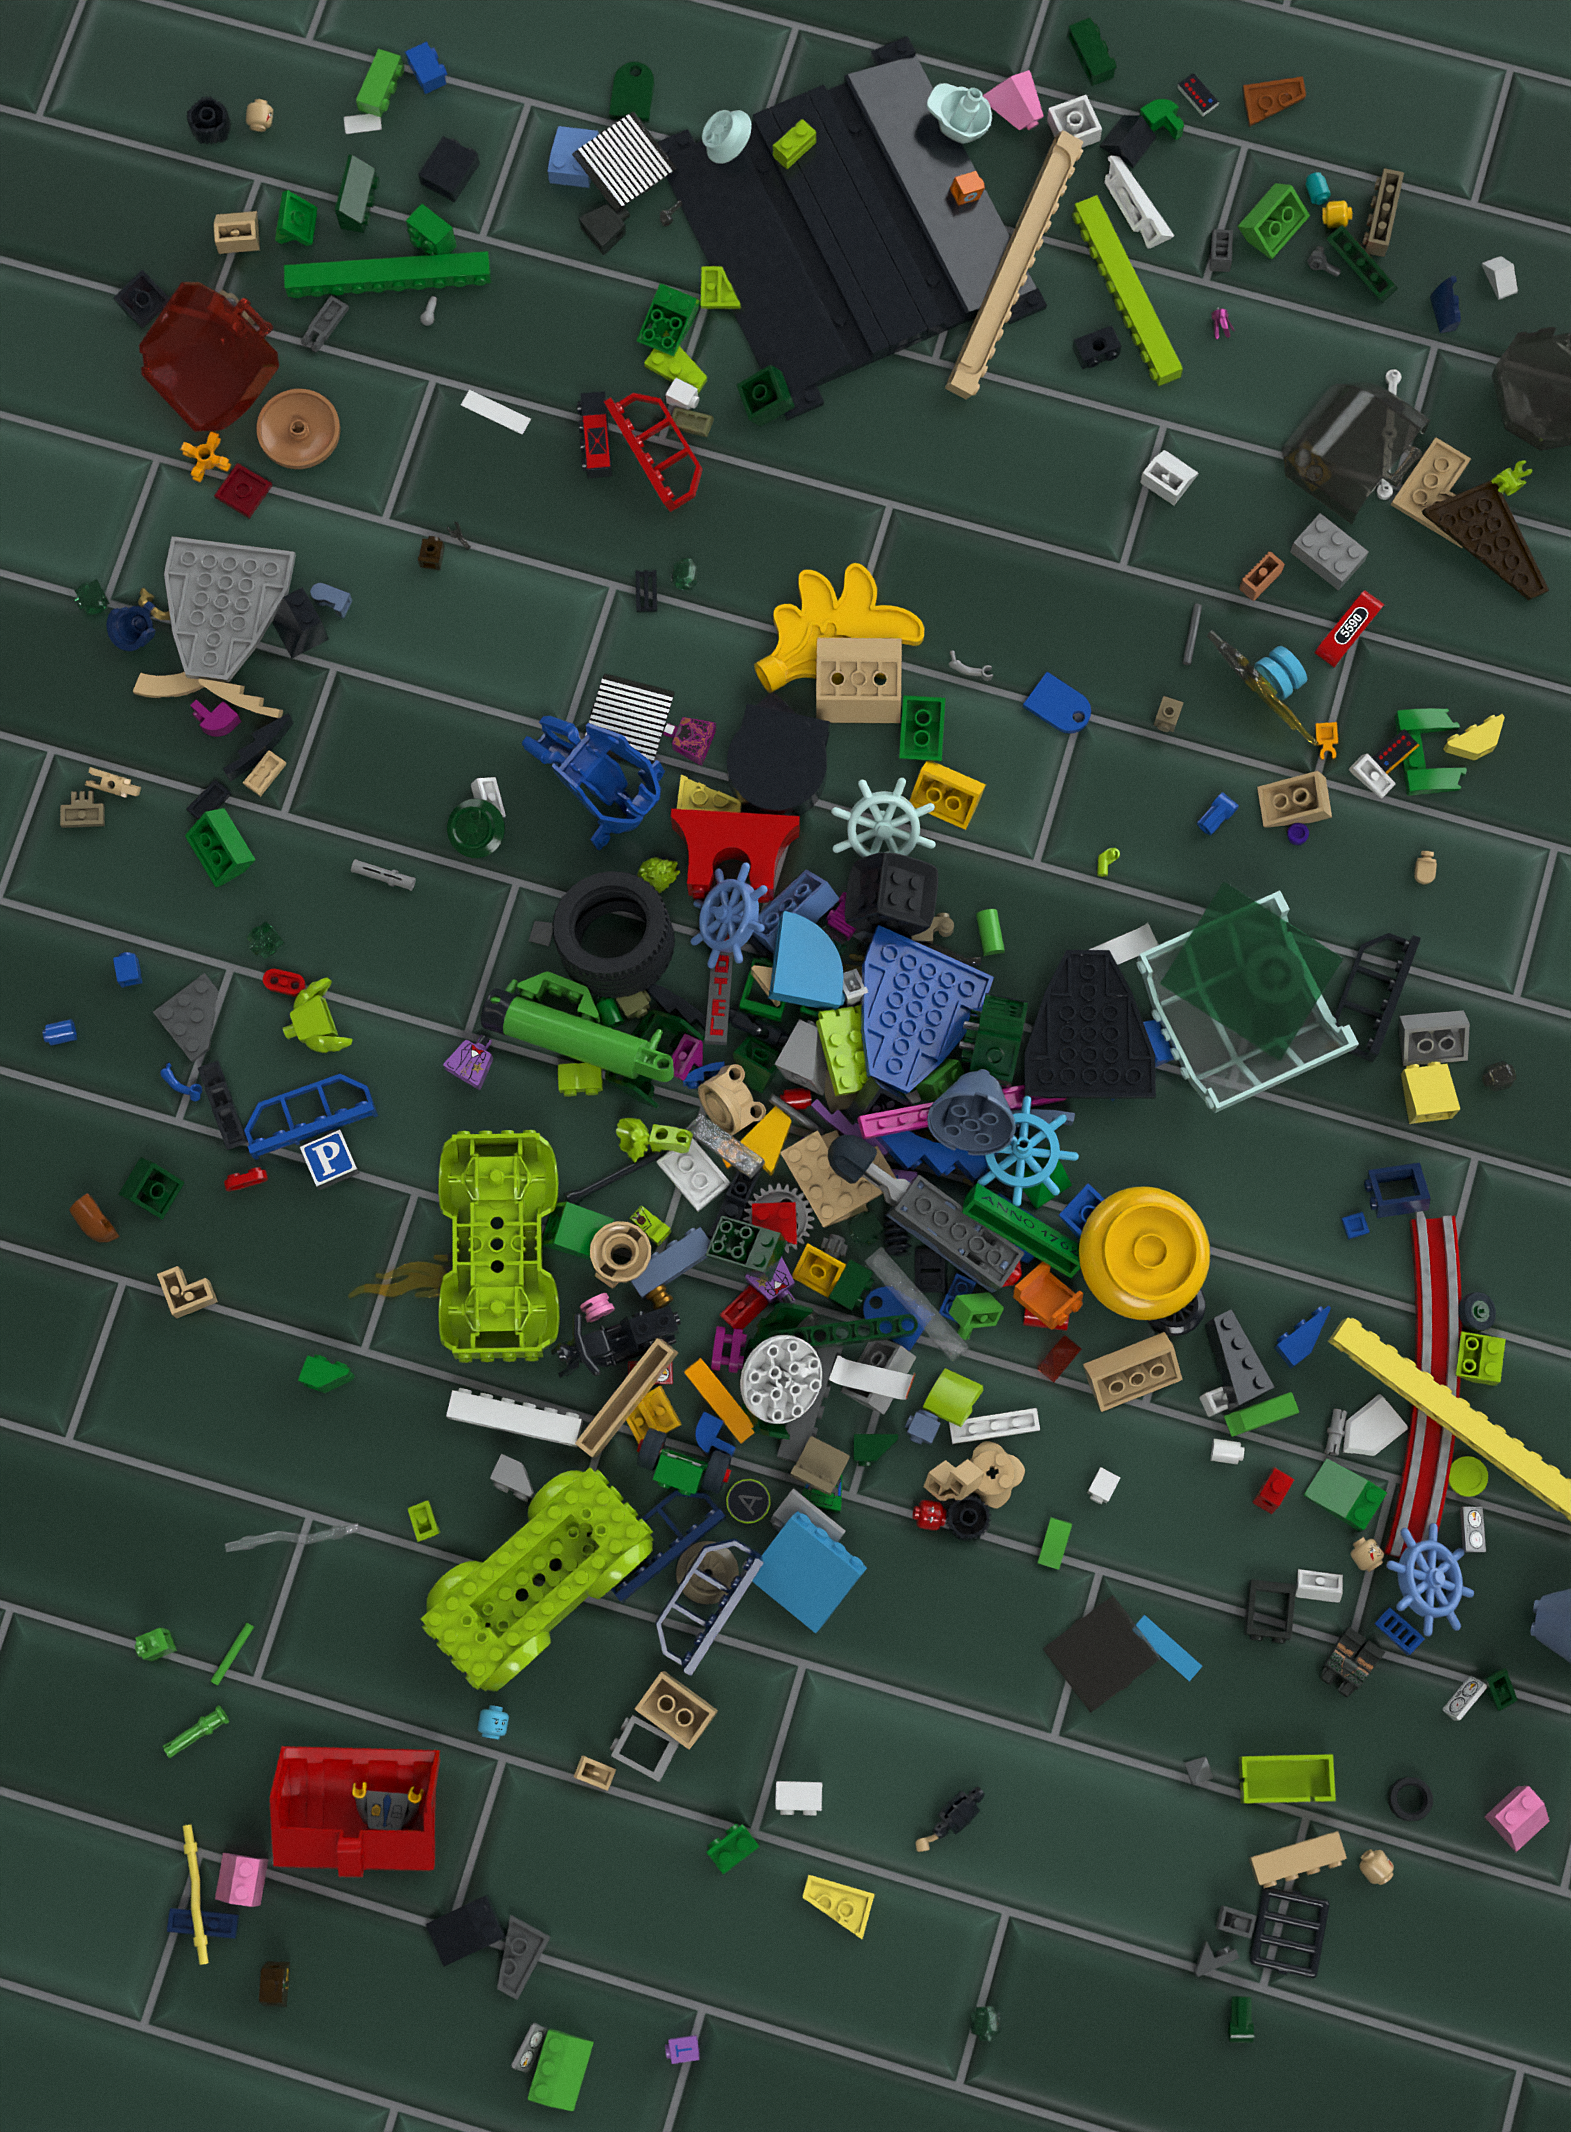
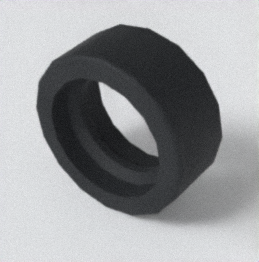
[1388,1777,1433,1821]

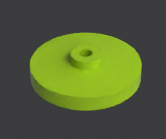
[1448,1456,1488,1497]

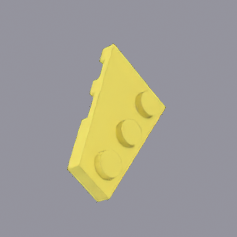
[677,775,742,813]
[803,1875,875,1939]

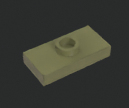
[669,407,714,437]

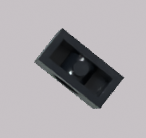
[1072,325,1122,369]

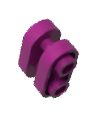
[711,1326,747,1373]

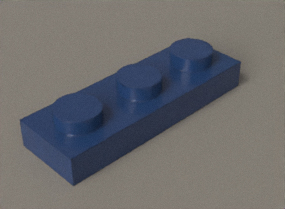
[167,1908,239,1938]

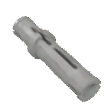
[351,859,416,891]

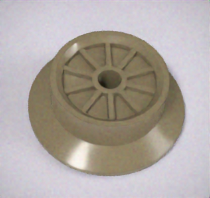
[676,1541,739,1604]

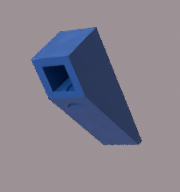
[1274,1306,1331,1369]

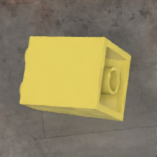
[1401,1062,1460,1124]

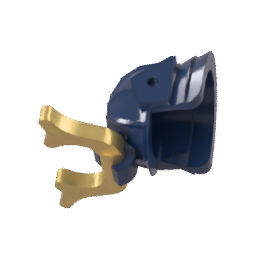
[106,588,171,651]

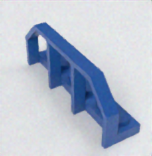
[244,1074,378,1160]

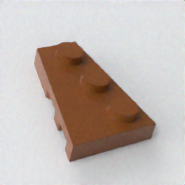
[1242,76,1306,127]

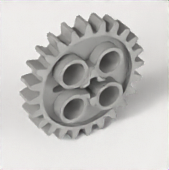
[743,1183,815,1254]

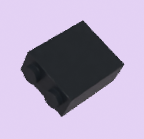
[418,136,480,203]

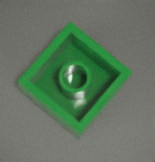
[406,204,457,255]

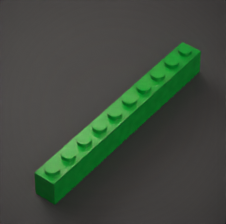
[284,251,491,298]

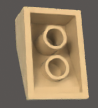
[1257,771,1332,828]

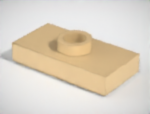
[243,750,286,797]

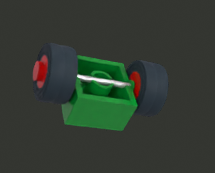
[637,1428,732,1496]

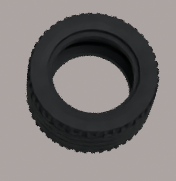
[552,871,675,998]

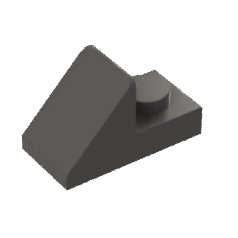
[1216,1905,1257,1939]
[1194,1941,1240,1977]

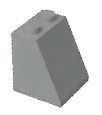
[775,1019,827,1095]

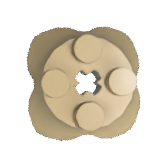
[970,1441,1025,1509]

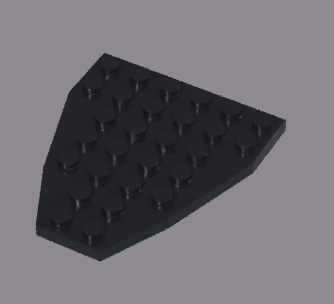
[1024,950,1156,1099]

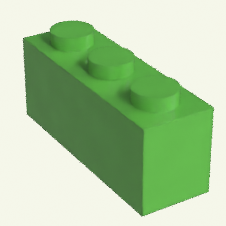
[356,49,404,118]

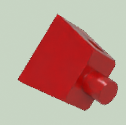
[1252,1466,1294,1514]

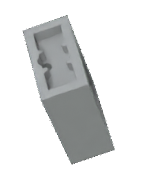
[610,1715,680,1782]

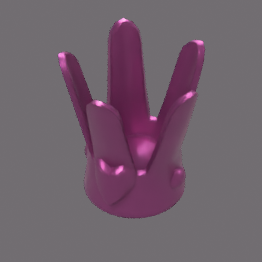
[1211,307,1235,339]

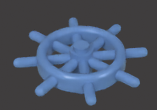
[690,863,767,969]
[1387,1523,1474,1636]

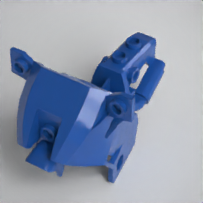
[522,716,665,851]

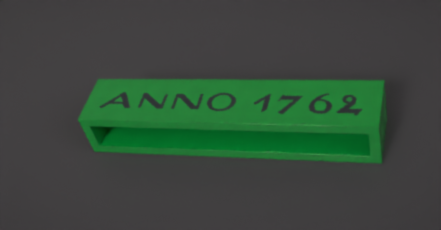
[962,1183,1081,1278]

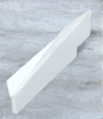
[1105,156,1174,248]

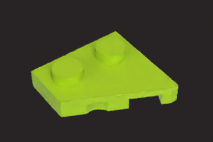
[701,266,741,309]

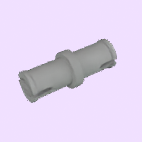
[1325,1409,1347,1456]

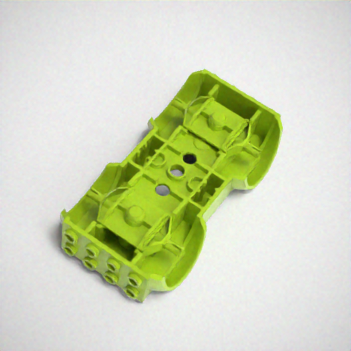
[438,1130,560,1363]
[421,1467,654,1691]

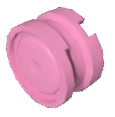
[580,1293,615,1323]

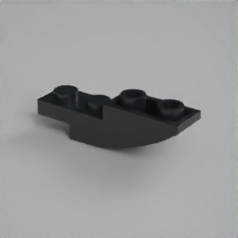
[708,1158,763,1240]

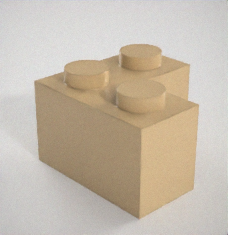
[157,1266,218,1318]

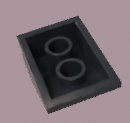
[426,1895,506,1967]

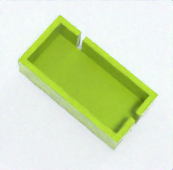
[1238,1754,1336,1803]

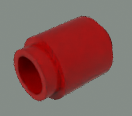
[779,1087,812,1110]

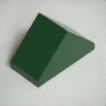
[1480,1668,1518,1711]

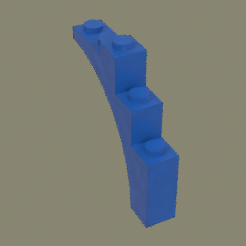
[875,1130,1017,1182]

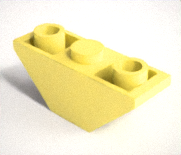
[1443,714,1505,761]

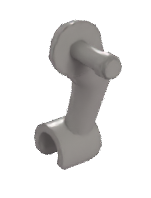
[948,651,993,681]

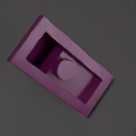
[665,1034,703,1081]

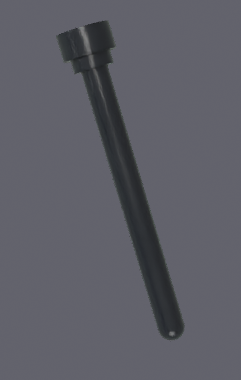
[564,1151,661,1206]

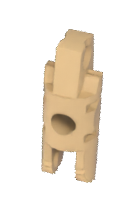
[85,767,141,798]

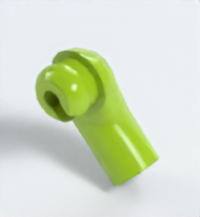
[1097,848,1120,877]

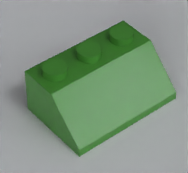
[1238,183,1310,259]
[527,2029,594,2111]

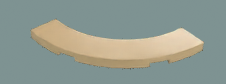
[133,672,204,698]

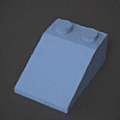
[548,126,598,188]

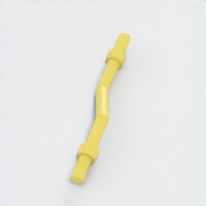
[183,1825,209,1965]

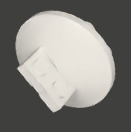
[740,1335,822,1424]

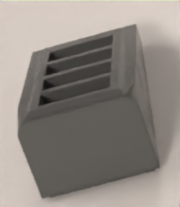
[1210,229,1233,272]

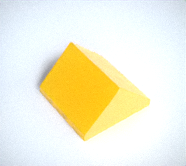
[792,1244,846,1298]

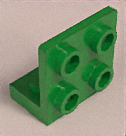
[706,1823,760,1874]

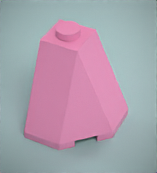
[983,70,1044,130]

